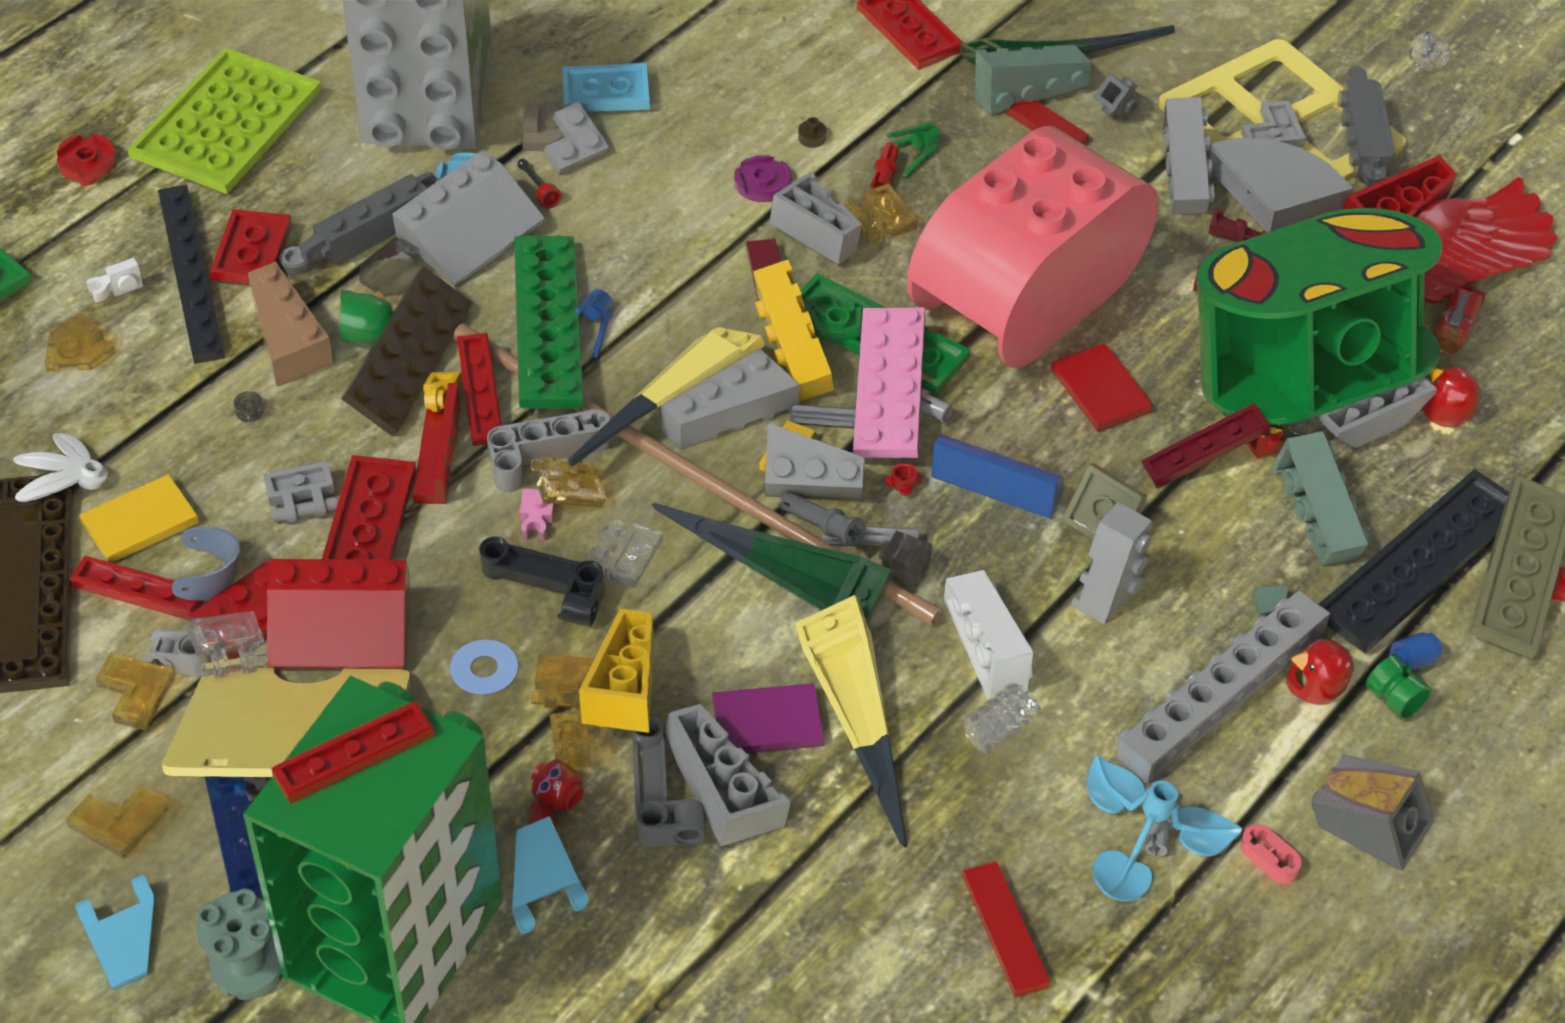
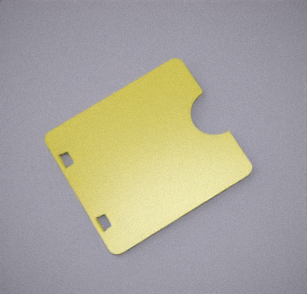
[162,667,410,777]

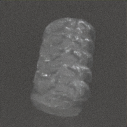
[964,683,1041,754]

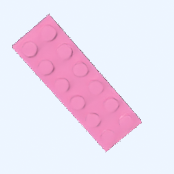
[853,307,925,458]

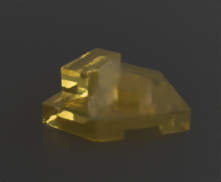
[45,315,116,371]

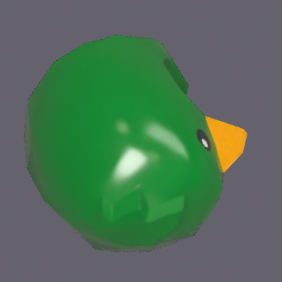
[340,290,394,344]

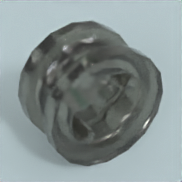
[234,391,264,422]

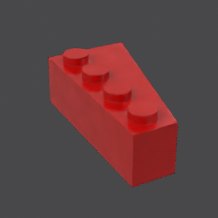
[1342,155,1457,217]

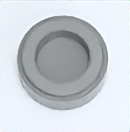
[279,246,310,275]

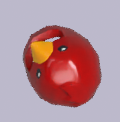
[1422,367,1481,428]
[1285,639,1354,705]

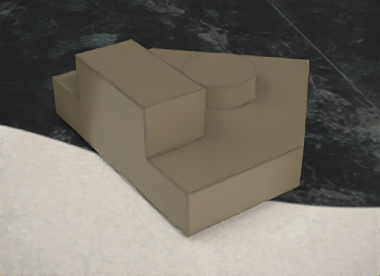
[522,104,565,151]

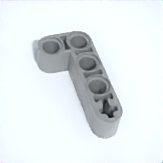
[487,410,611,492]

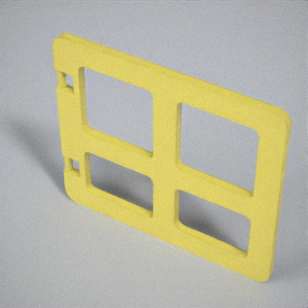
[1158,39,1406,180]

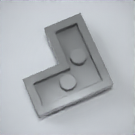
[1241,100,1306,147]
[544,102,609,175]

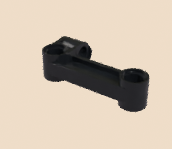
[479,536,605,627]

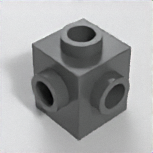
[1093,74,1144,120]

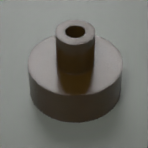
[798,117,827,148]

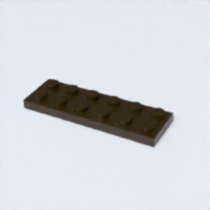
[341,266,472,436]

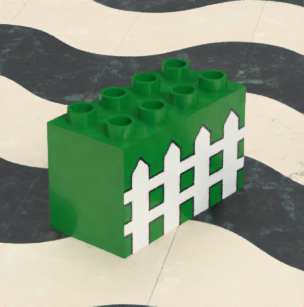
[243,675,503,1023]

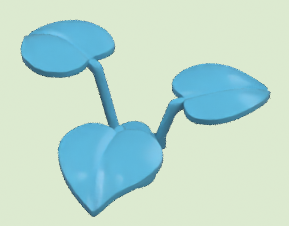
[1087,755,1242,902]

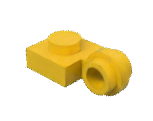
[423,371,463,412]

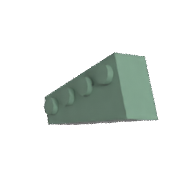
[975,45,1091,115]
[1271,431,1368,566]

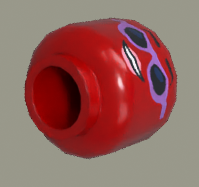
[531,759,584,812]

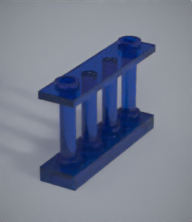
[204,776,264,901]

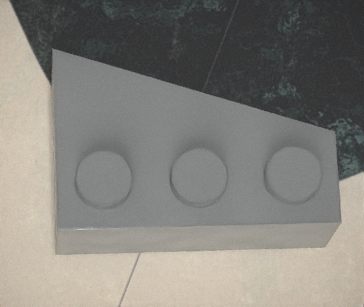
[765,423,864,500]
[1071,502,1152,625]

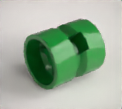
[1366,655,1432,720]

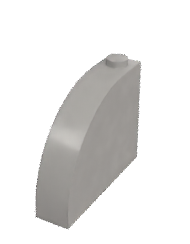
[1207,138,1353,233]

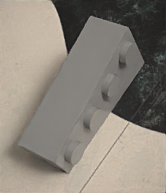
[1161,97,1214,215]
[661,349,800,450]
[664,704,791,846]

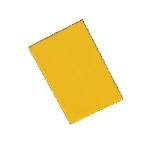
[79,474,199,563]

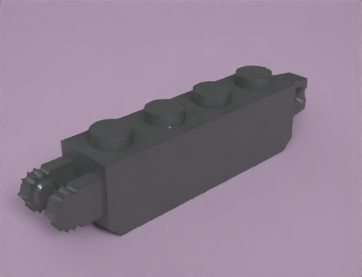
[1338,66,1395,187]
[299,172,437,265]

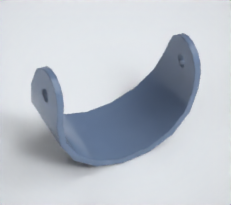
[172,527,240,600]

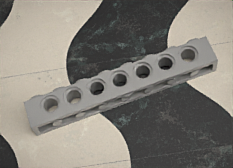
[1116,590,1330,784]

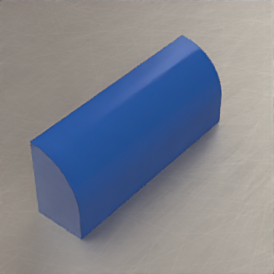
[931,434,1064,519]

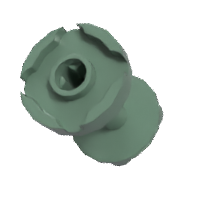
[196,889,282,1000]

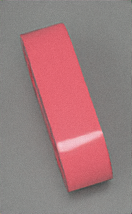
[1240,824,1302,884]

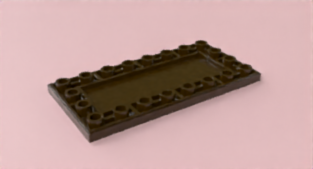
[0,475,74,693]

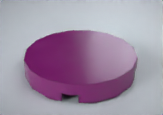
[734,155,792,202]

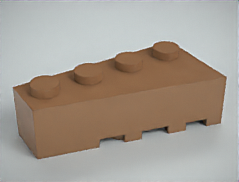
[248,262,333,387]

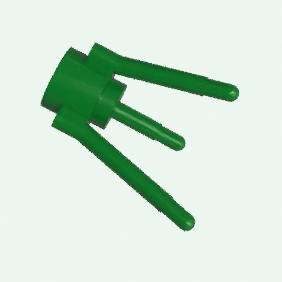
[880,121,941,178]

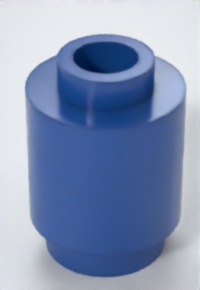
[1389,632,1442,672]

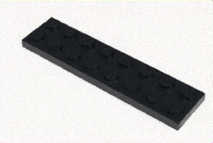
[1318,469,1508,654]

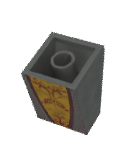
[1311,754,1433,870]

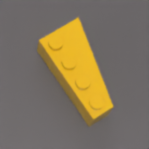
[753,260,834,402]
[579,609,655,733]

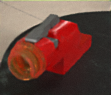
[1434,287,1486,354]

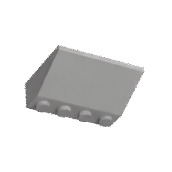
[393,149,545,287]

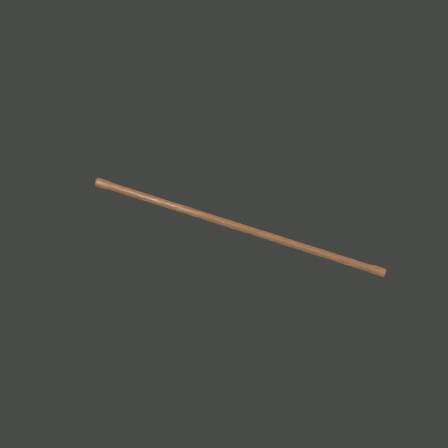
[453,324,942,627]

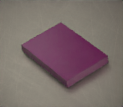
[712,683,824,753]

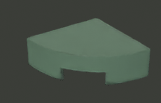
[1253,586,1288,619]

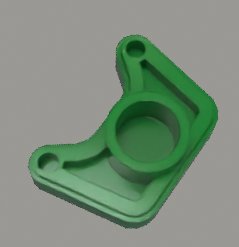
[807,302,863,341]

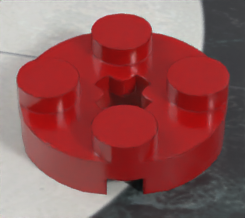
[56,134,118,186]

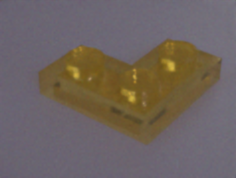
[96,653,176,731]
[66,784,170,859]

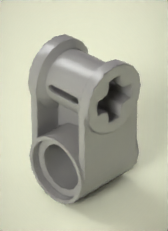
[142,629,214,677]

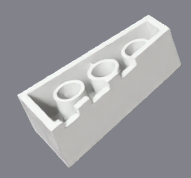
[944,570,1033,702]

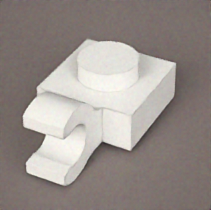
[86,258,143,302]

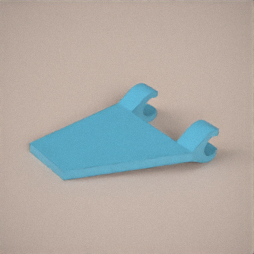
[512,816,589,934]
[75,875,155,990]

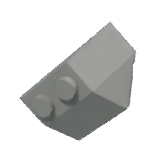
[1317,377,1437,448]

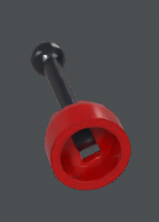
[517,159,562,209]

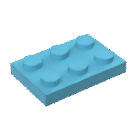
[562,63,650,112]

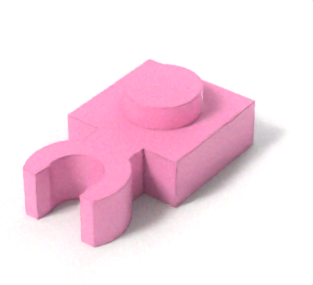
[519,489,556,541]

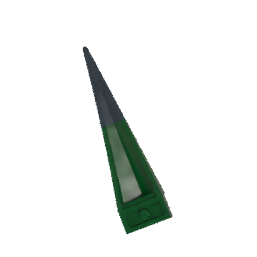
[959,25,1175,63]
[652,503,893,625]

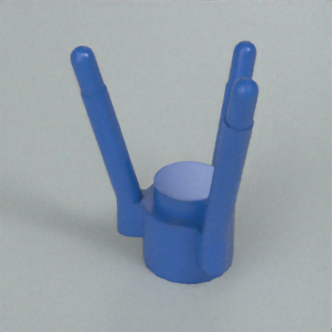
[576,289,613,359]

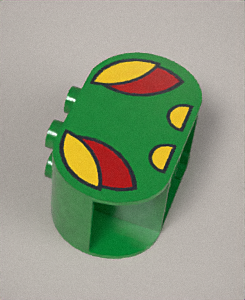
[1197,208,1442,425]

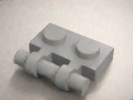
[263,461,338,523]

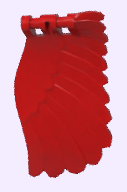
[1416,177,1558,304]

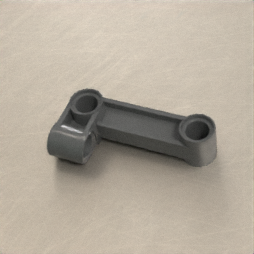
[632,714,705,847]

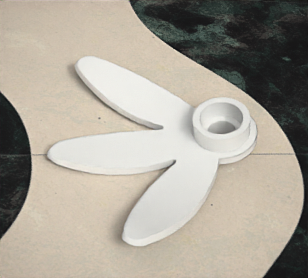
[13,433,108,502]

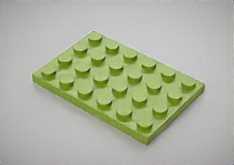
[127,47,322,194]

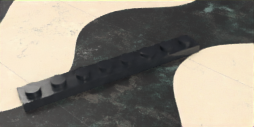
[158,185,225,364]

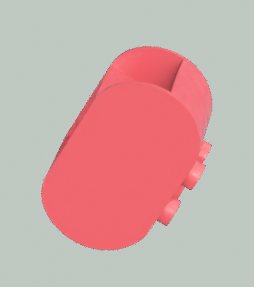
[907,126,1159,368]

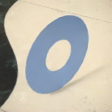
[450,640,518,694]

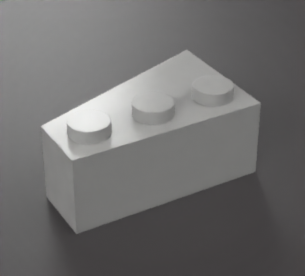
[769,172,862,264]

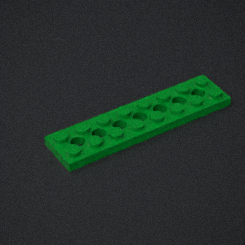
[514,235,583,408]

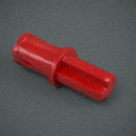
[870,142,900,193]

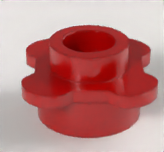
[885,463,923,496]

